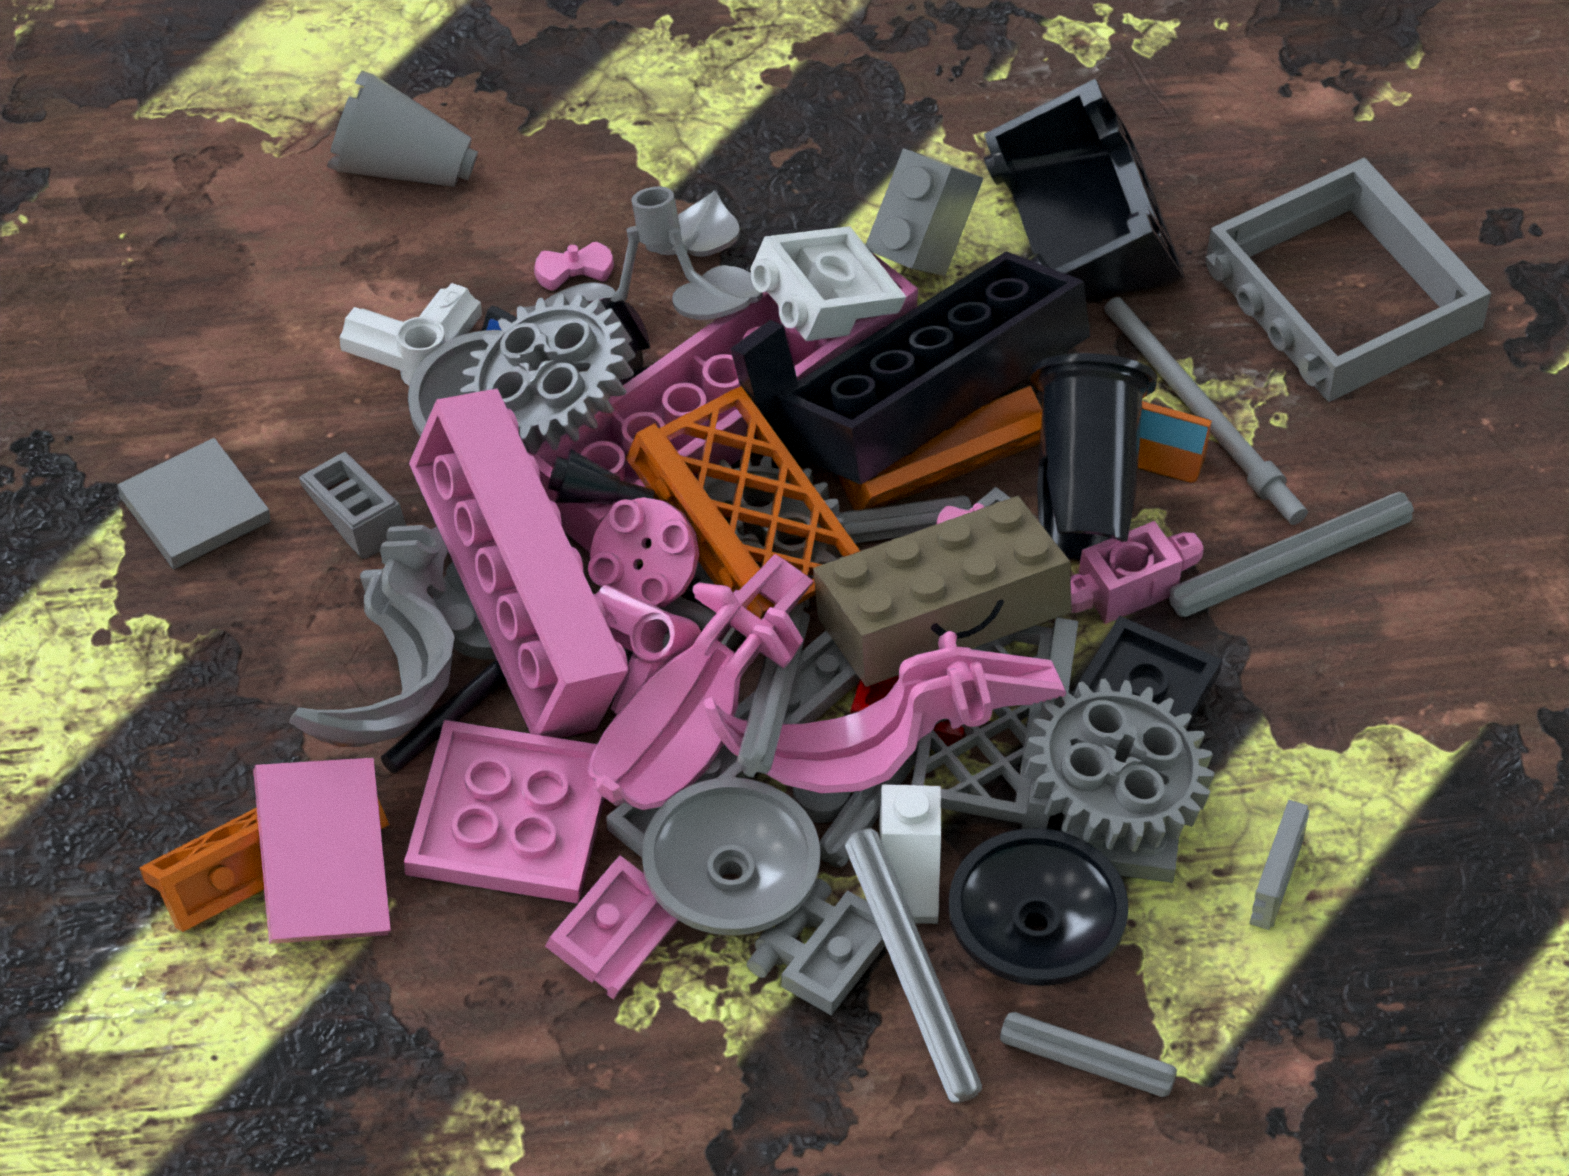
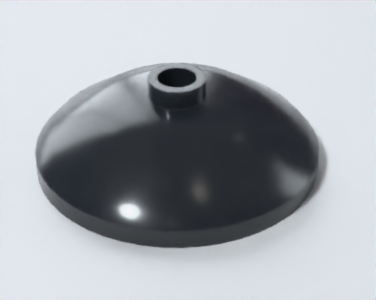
[948,828,1128,986]

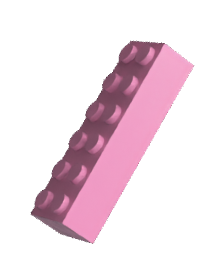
[409,388,628,738]

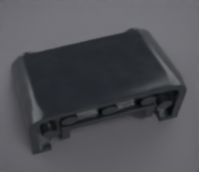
[984,79,1185,299]

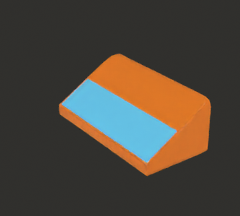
[1138,401,1212,483]

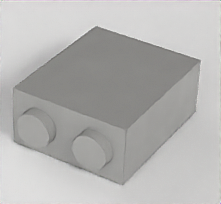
[866,148,984,276]

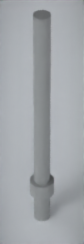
[1104,297,1308,525]

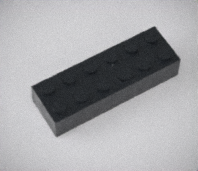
[775,251,1090,485]

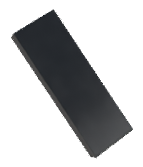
[730,320,810,469]

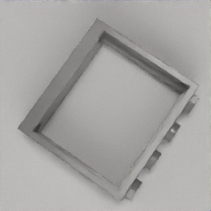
[1206,157,1491,402]

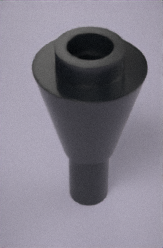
[548,449,655,504]

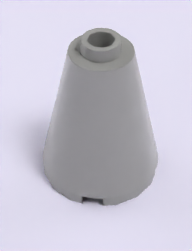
[327,70,478,187]

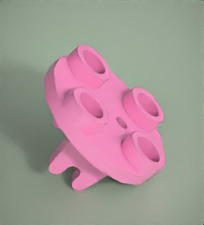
[588,497,699,608]

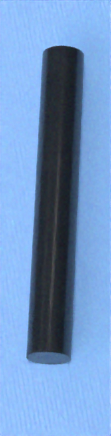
[381,659,506,774]

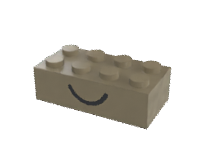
[813,496,1072,687]

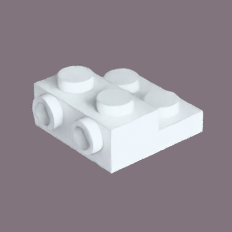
[750,226,906,341]

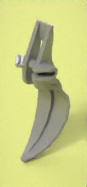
[289,525,455,747]

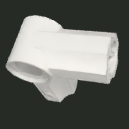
[340,283,482,385]

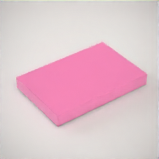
[253,758,391,944]

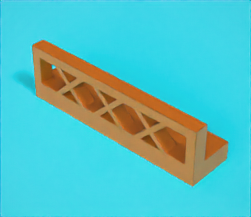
[838,386,1042,510]
[139,796,389,932]

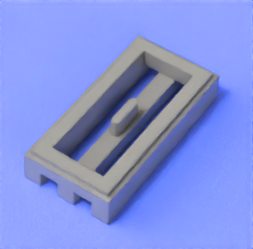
[1249,799,1310,930]

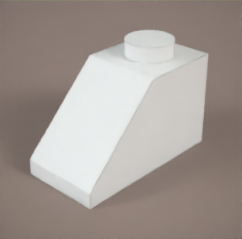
[879,785,941,924]

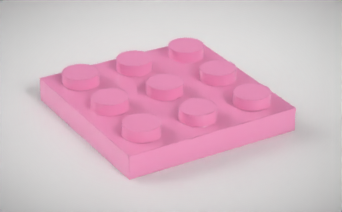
[404,720,605,903]

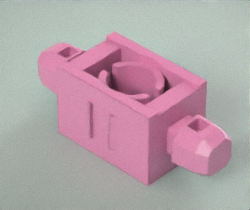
[1071,521,1204,624]

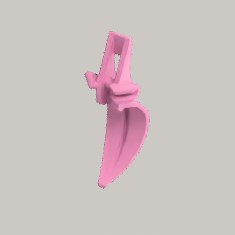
[588,554,814,810]
[703,631,1066,793]

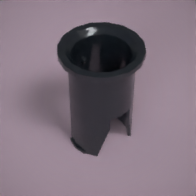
[1030,353,1157,561]

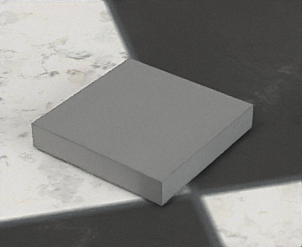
[117,438,271,570]

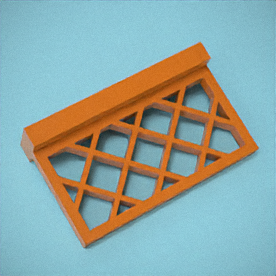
[626,386,860,620]

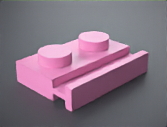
[545,855,679,999]

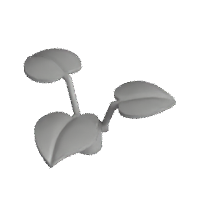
[524,187,763,320]

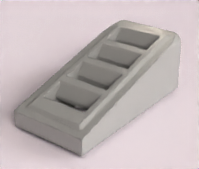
[299,452,406,559]

